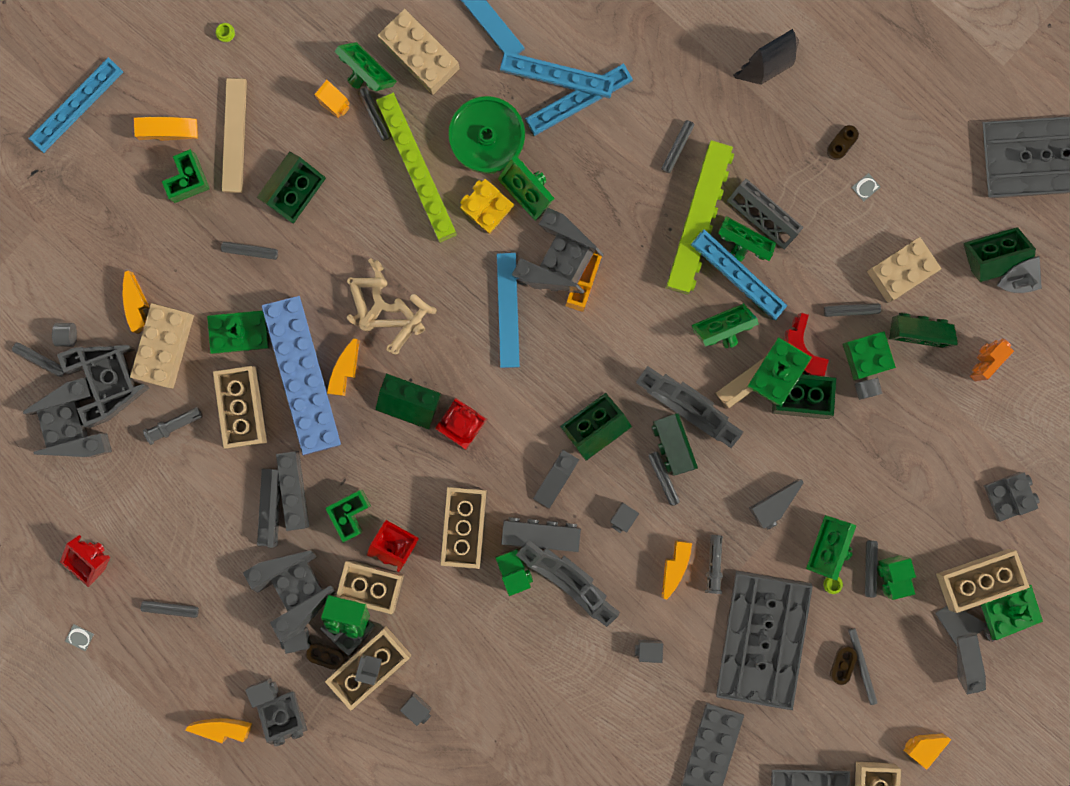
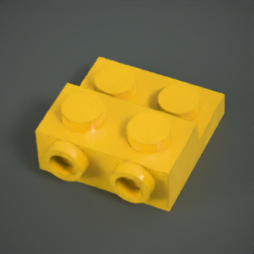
[460,179,514,234]

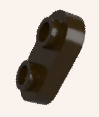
[827,125,859,160]
[306,643,345,670]
[830,646,857,685]

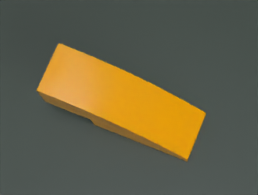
[134,117,198,141]
[566,253,602,312]
[123,271,150,334]
[327,338,360,396]
[662,541,692,599]
[185,718,252,743]

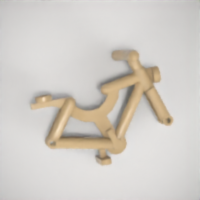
[347,258,437,355]

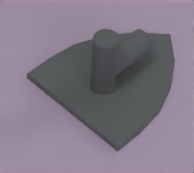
[997,256,1042,293]

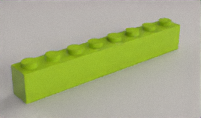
[376,92,457,243]
[666,140,734,295]

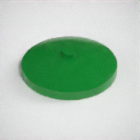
[449,96,525,174]

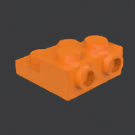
[969,338,1014,382]

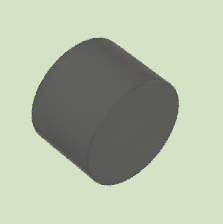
[52,323,77,347]
[855,377,883,400]

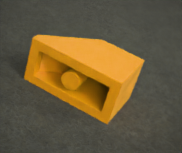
[314,79,350,118]
[903,733,951,770]

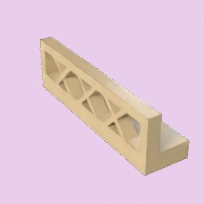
[715,356,766,409]

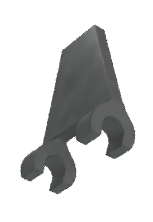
[935,606,995,646]

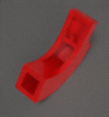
[784,313,829,377]

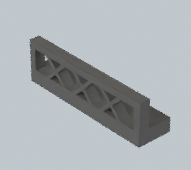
[727,179,804,250]
[257,468,281,548]

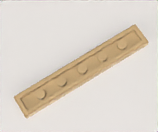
[222,78,247,193]

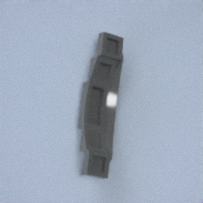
[636,366,743,448]
[516,540,620,627]

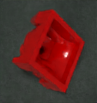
[435,398,487,450]
[367,520,419,572]
[60,535,110,587]

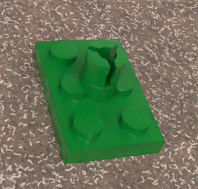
[334,42,397,92]
[498,156,555,221]
[718,216,776,262]
[692,303,759,348]
[207,310,269,354]
[747,337,812,407]
[806,515,857,581]
[981,585,1043,640]

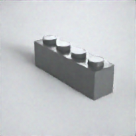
[276,451,309,531]
[502,517,581,552]

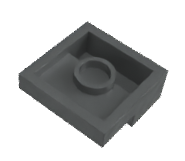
[984,472,1040,522]
[257,691,308,746]

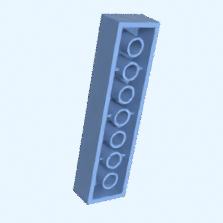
[262,296,341,456]

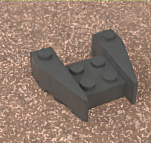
[512,208,604,293]
[57,345,149,428]
[23,377,112,457]
[243,550,336,643]

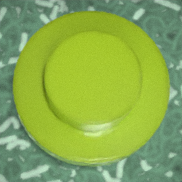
[216,23,235,42]
[823,577,843,594]

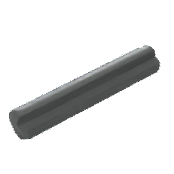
[358,87,391,141]
[661,120,694,173]
[221,242,278,260]
[824,303,881,317]
[12,343,65,377]
[648,452,680,506]
[865,540,878,598]
[141,601,199,618]

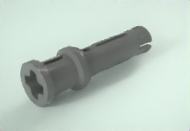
[143,407,203,445]
[705,535,723,594]

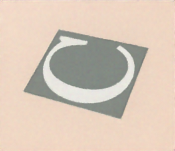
[851,173,881,201]
[65,624,94,651]

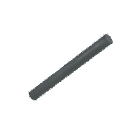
[848,628,878,705]

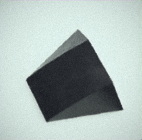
[733,29,799,85]

